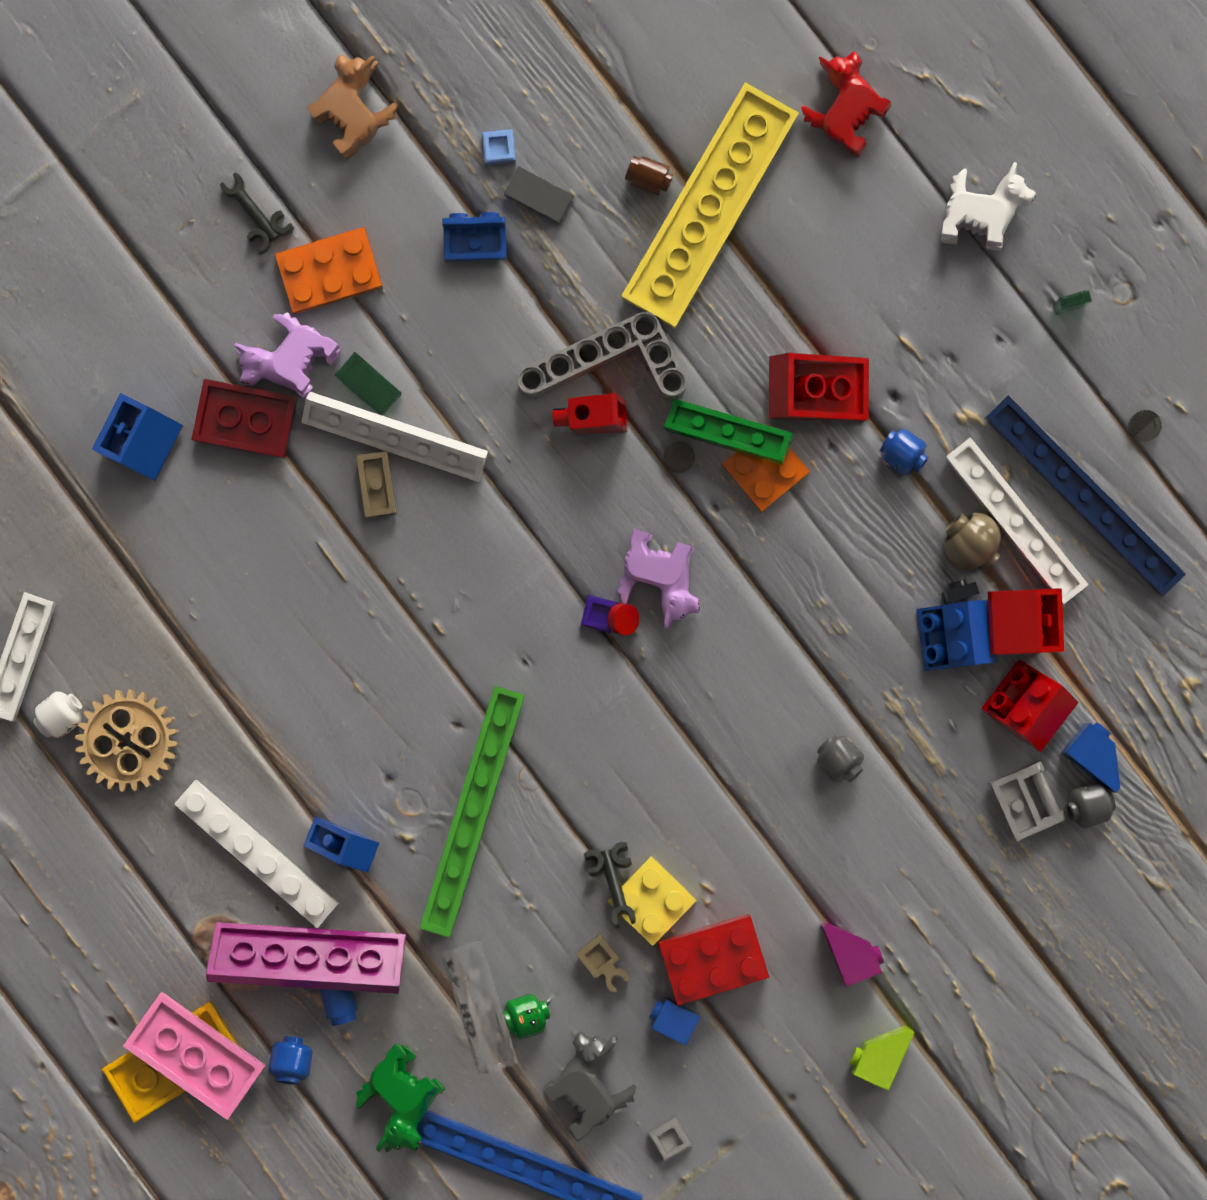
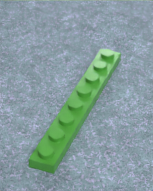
[420,685,525,938]

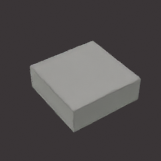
[648,1117,692,1162]

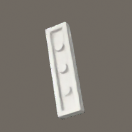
[0,592,56,722]

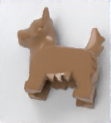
[306,55,398,160]

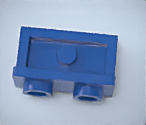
[442,212,507,262]

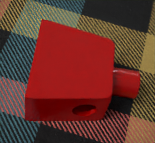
[552,393,628,435]

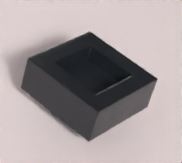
[941,578,980,605]

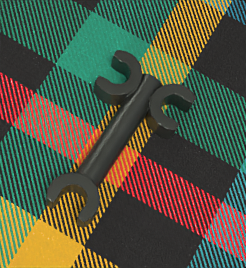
[220,172,294,255]
[584,842,636,929]

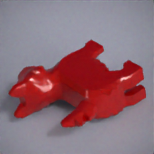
[801,51,891,157]

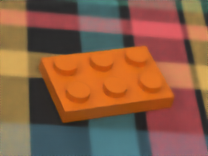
[275,227,383,315]

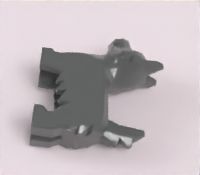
[544,1032,637,1141]

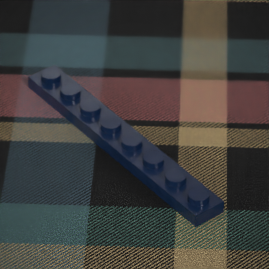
[984,395,1186,597]

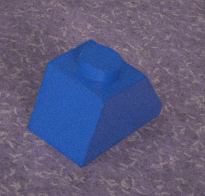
[1061,722,1120,793]
[304,817,379,872]

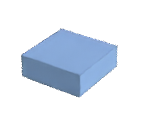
[482,129,516,165]

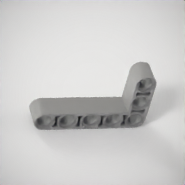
[517,312,686,400]

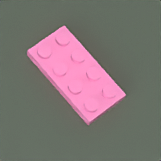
[123,992,266,1120]

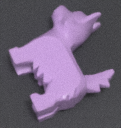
[233,313,341,400]
[616,529,700,629]

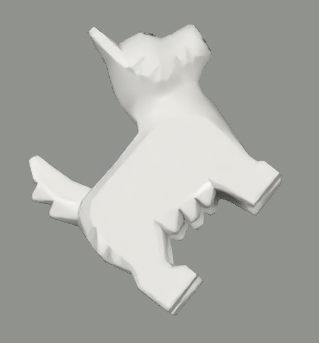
[941,162,1036,251]

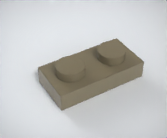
[356,451,397,519]

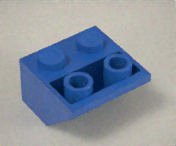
[92,393,183,481]
[917,600,997,671]

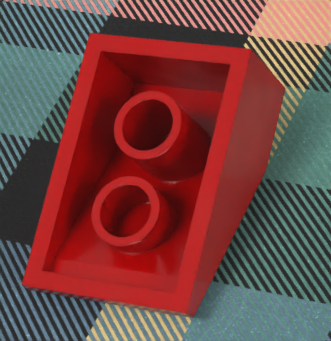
[769,353,869,421]

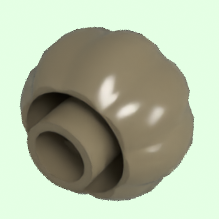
[944,513,1001,570]

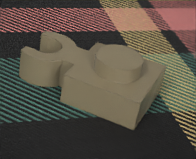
[576,933,629,993]

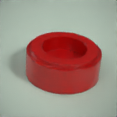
[607,603,639,636]

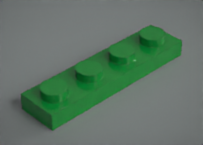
[664,398,794,465]

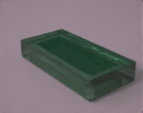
[335,352,402,416]

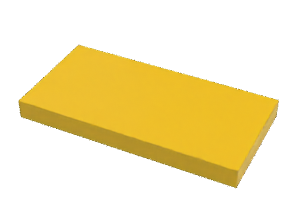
[101,1001,239,1123]

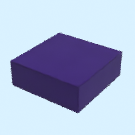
[581,595,618,633]

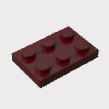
[191,379,297,459]

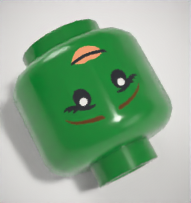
[501,994,550,1040]

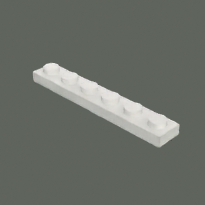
[301,392,488,482]
[944,437,1089,605]
[174,780,339,928]

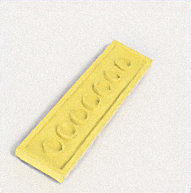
[621,82,799,329]

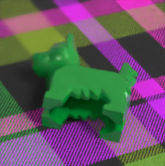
[356,1043,446,1152]

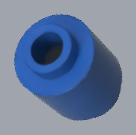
[319,989,358,1026]

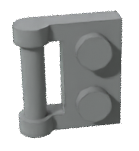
[989,760,1067,841]

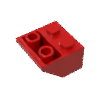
[987,588,1065,655]
[981,660,1079,752]

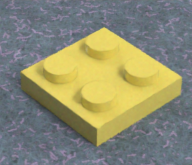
[607,856,697,946]

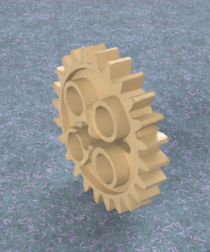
[75,689,180,792]

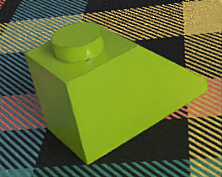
[849,1026,915,1091]

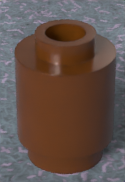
[625,156,673,196]

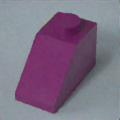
[821,922,884,987]

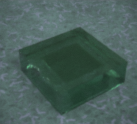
[1053,290,1092,315]

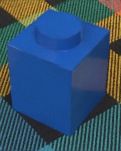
[649,996,700,1046]

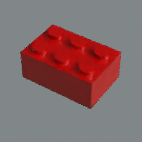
[658,913,769,1006]

